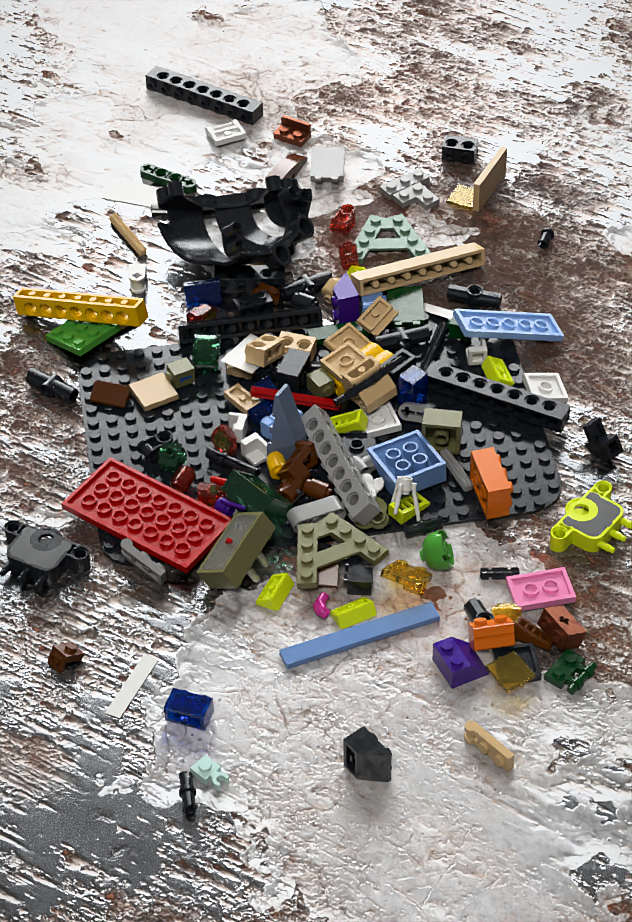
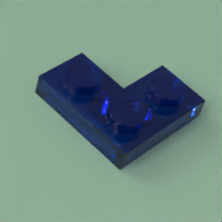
[247,376,277,427]

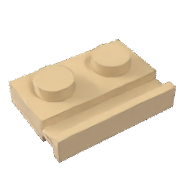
[356,296,399,337]

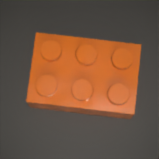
[470,447,513,519]

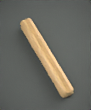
[109,213,147,256]

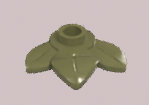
[354,497,389,529]

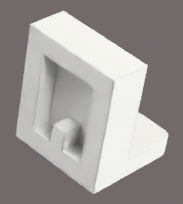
[228,412,248,443]

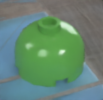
[419,530,454,571]

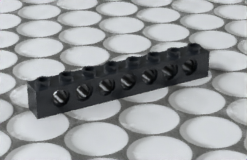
[145,66,263,125]
[177,306,323,344]
[423,361,571,433]

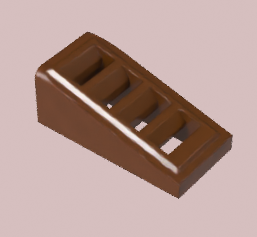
[514,617,554,650]

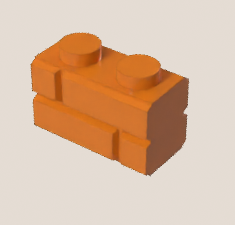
[468,615,515,651]

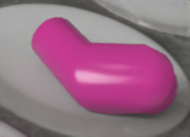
[312,592,330,619]

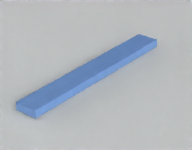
[279,602,440,669]

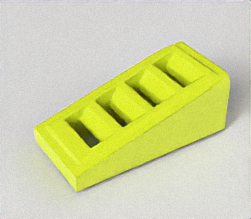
[330,409,368,433]
[388,492,430,524]

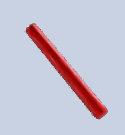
[250,386,341,411]

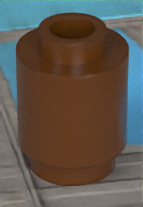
[303,478,334,500]

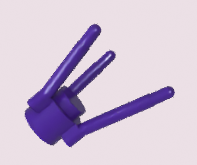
[215,497,254,516]

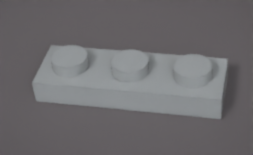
[380,168,430,200]

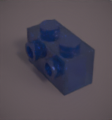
[184,278,222,309]
[398,365,428,412]
[164,688,214,731]

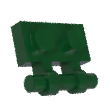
[544,649,597,694]

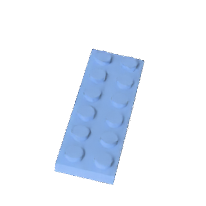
[453,309,564,342]

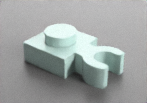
[190,755,229,791]

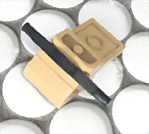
[320,341,404,414]

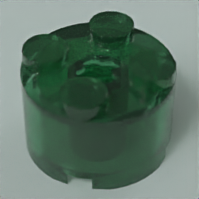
[192,333,220,371]

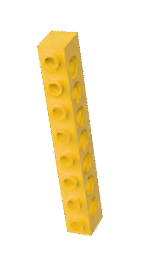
[13,287,149,327]

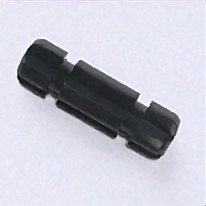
[480,567,520,580]

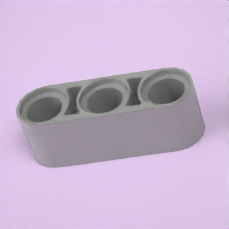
[286,496,347,533]

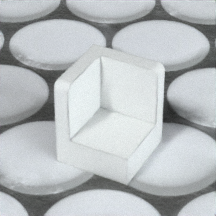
[465,338,488,365]
[240,432,267,466]

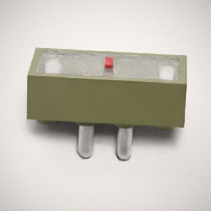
[196,512,276,589]

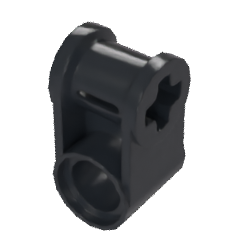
[137,430,175,464]

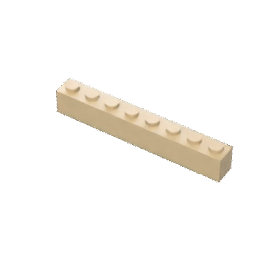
[350,242,485,297]

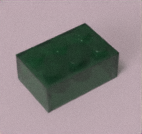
[221,469,294,525]

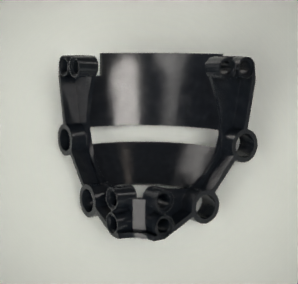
[156,175,314,271]

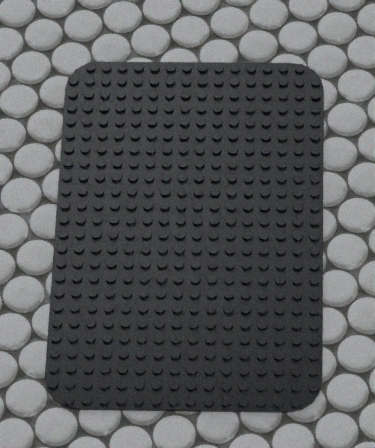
[78,306,562,567]

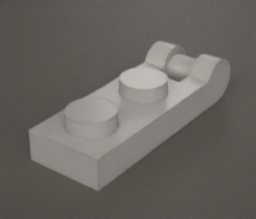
[121,538,167,585]

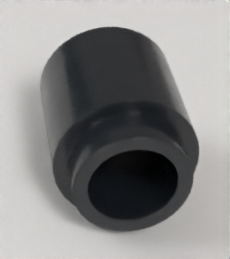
[291,292,319,309]

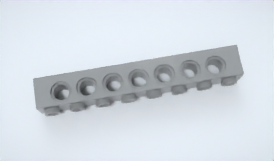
[301,404,381,526]

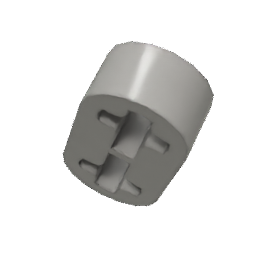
[398,402,433,423]

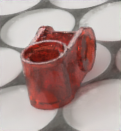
[330,204,355,235]

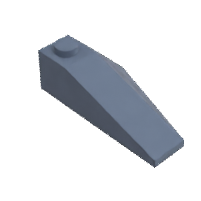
[267,384,307,460]

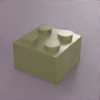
[422,408,463,455]

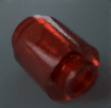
[170,466,196,493]

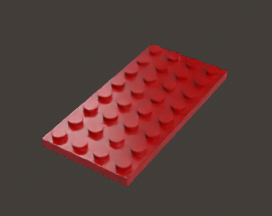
[61,457,232,574]

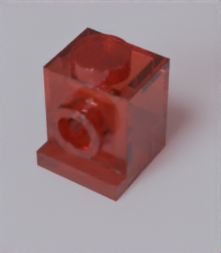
[339,242,360,271]

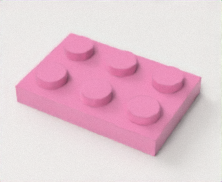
[506,567,576,612]

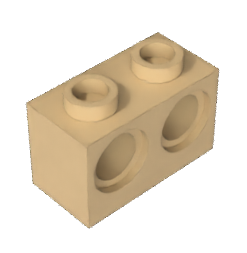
[279,331,317,361]
[244,333,284,367]

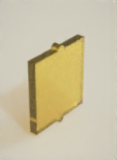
[446,184,474,211]
[486,651,536,692]

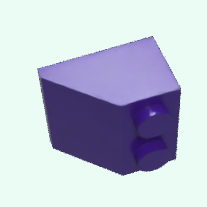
[331,273,359,324]
[432,636,489,689]

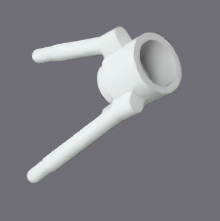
[390,476,421,522]

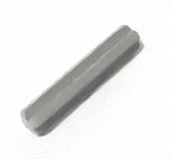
[440,448,473,492]

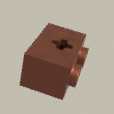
[537,605,587,651]

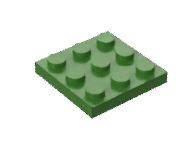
[45,320,121,356]

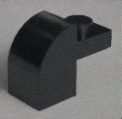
[582,417,624,460]

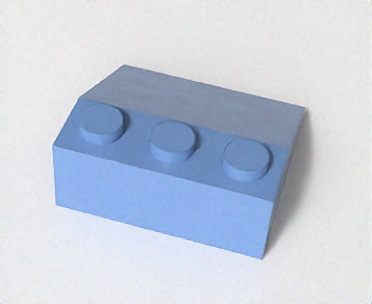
[367,430,446,498]

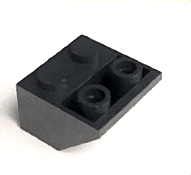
[343,726,392,782]

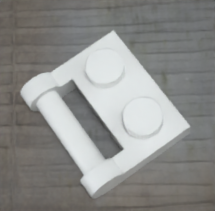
[205,119,246,146]

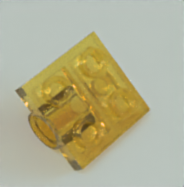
[380,560,433,596]

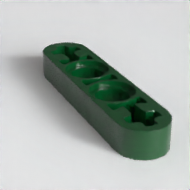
[140,163,197,194]

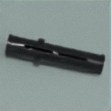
[205,446,260,480]

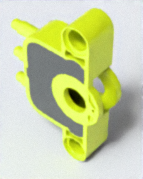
[549,481,632,554]

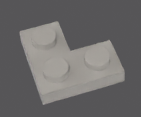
[393,182,440,210]

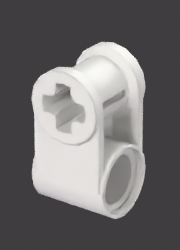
[129,264,147,294]

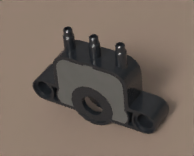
[0,520,91,590]

